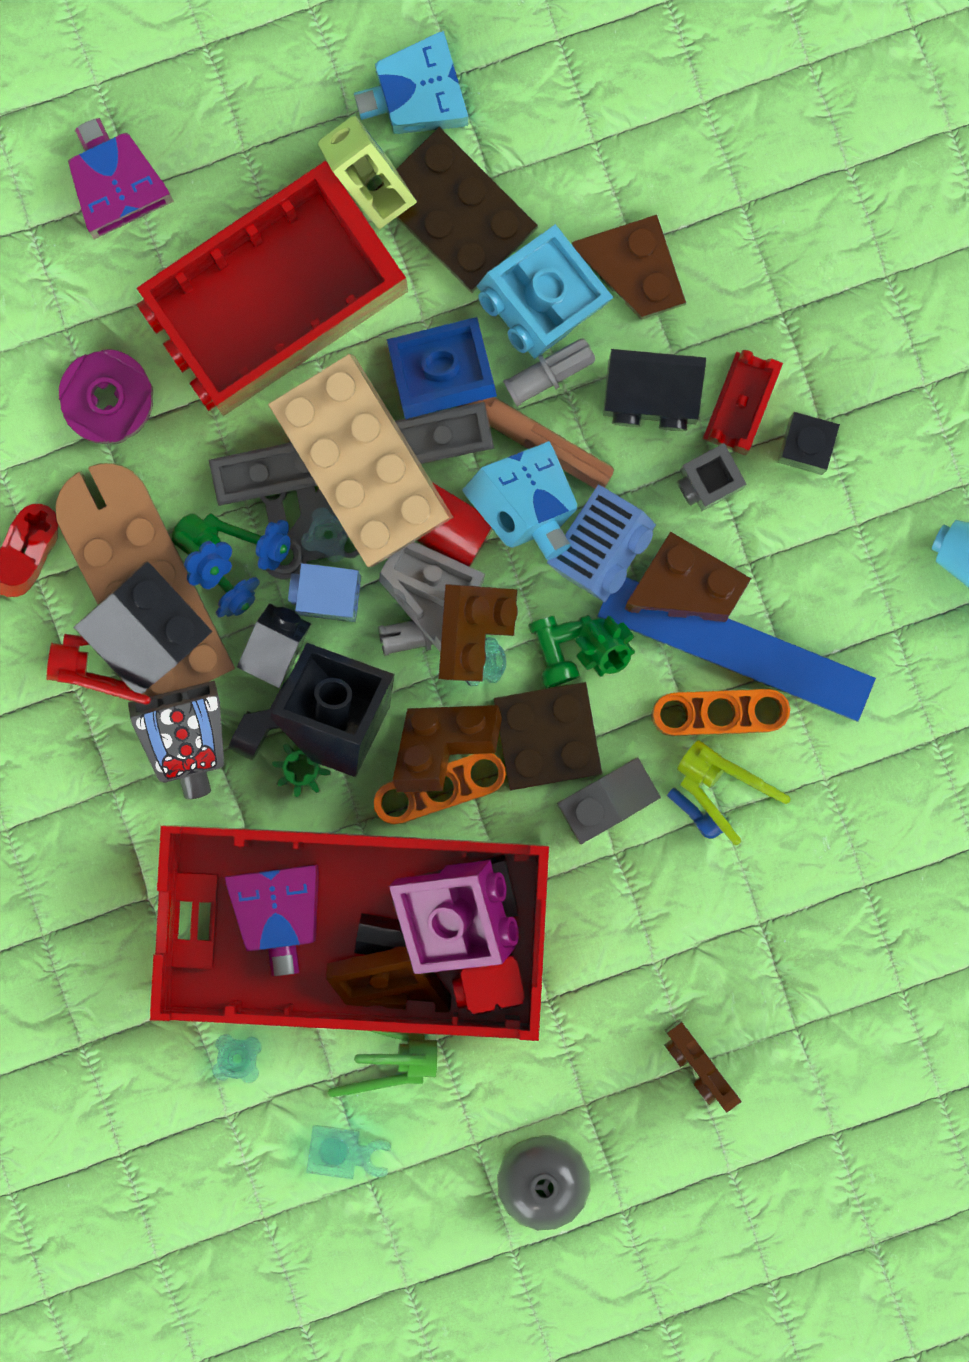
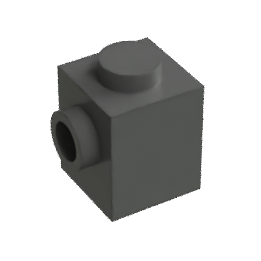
[677,443,747,511]

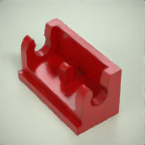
[703,350,783,456]

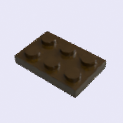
[374,127,538,293]

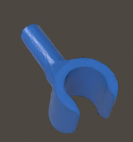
[667,787,723,839]

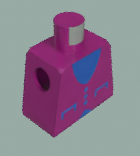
[68,118,174,239]
[225,864,319,976]

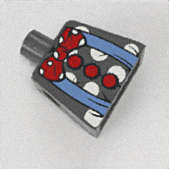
[128,680,224,799]

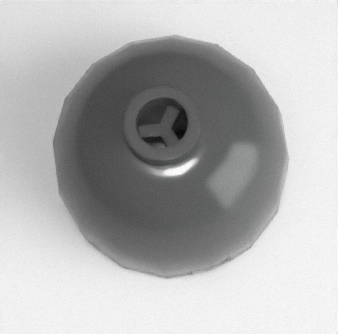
[497,1135,591,1231]

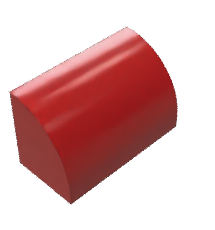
[416,482,493,567]

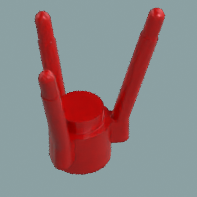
[46,634,151,705]

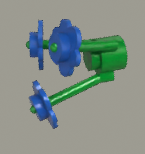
[171,513,291,618]

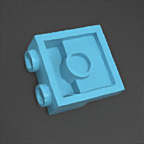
[477,224,613,359]

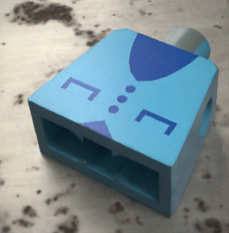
[354,31,469,134]
[462,441,577,560]

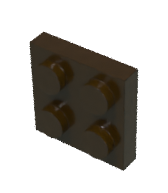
[494,682,602,791]

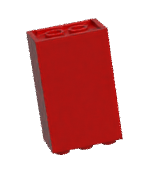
[136,160,408,416]

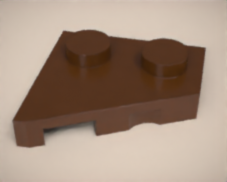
[571,214,686,320]
[624,532,752,622]
[326,946,451,1013]
[664,1019,742,1113]

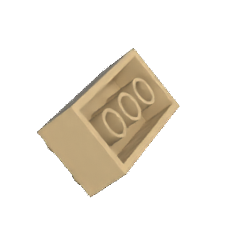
[268,354,454,568]

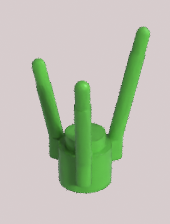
[328,1031,437,1097]

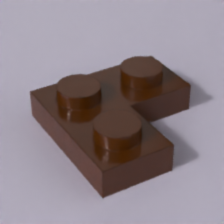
[438,584,518,682]
[393,705,502,792]

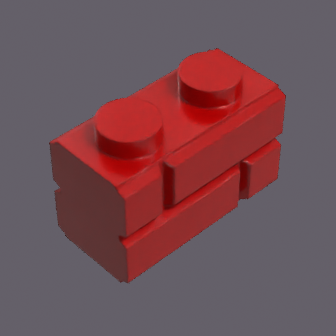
[452,956,525,1016]

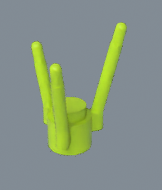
[677,740,790,845]

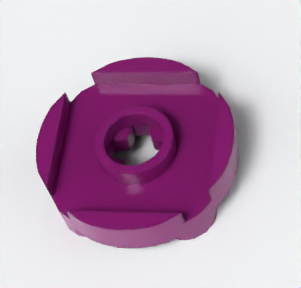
[59,349,153,444]

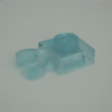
[306,1125,392,1179]

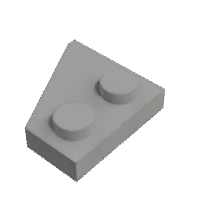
[379,542,485,651]

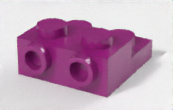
[389,860,519,974]

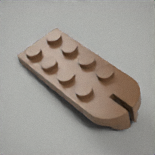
[56,463,235,697]

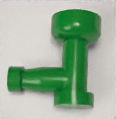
[528,615,592,689]

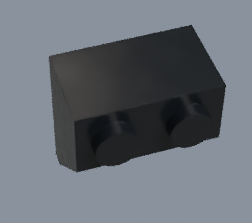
[603,349,706,431]
[73,561,213,694]
[271,643,395,777]

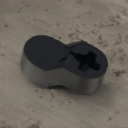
[228,678,288,760]

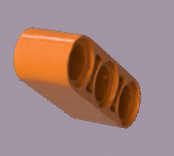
[651,689,790,736]
[373,753,506,824]

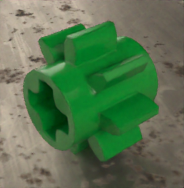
[575,616,635,677]
[272,743,331,797]

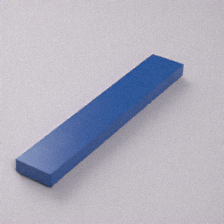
[597,577,876,722]

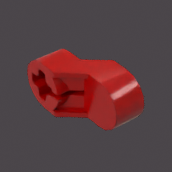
[0,504,58,597]

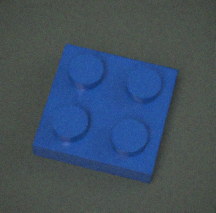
[386,317,497,419]

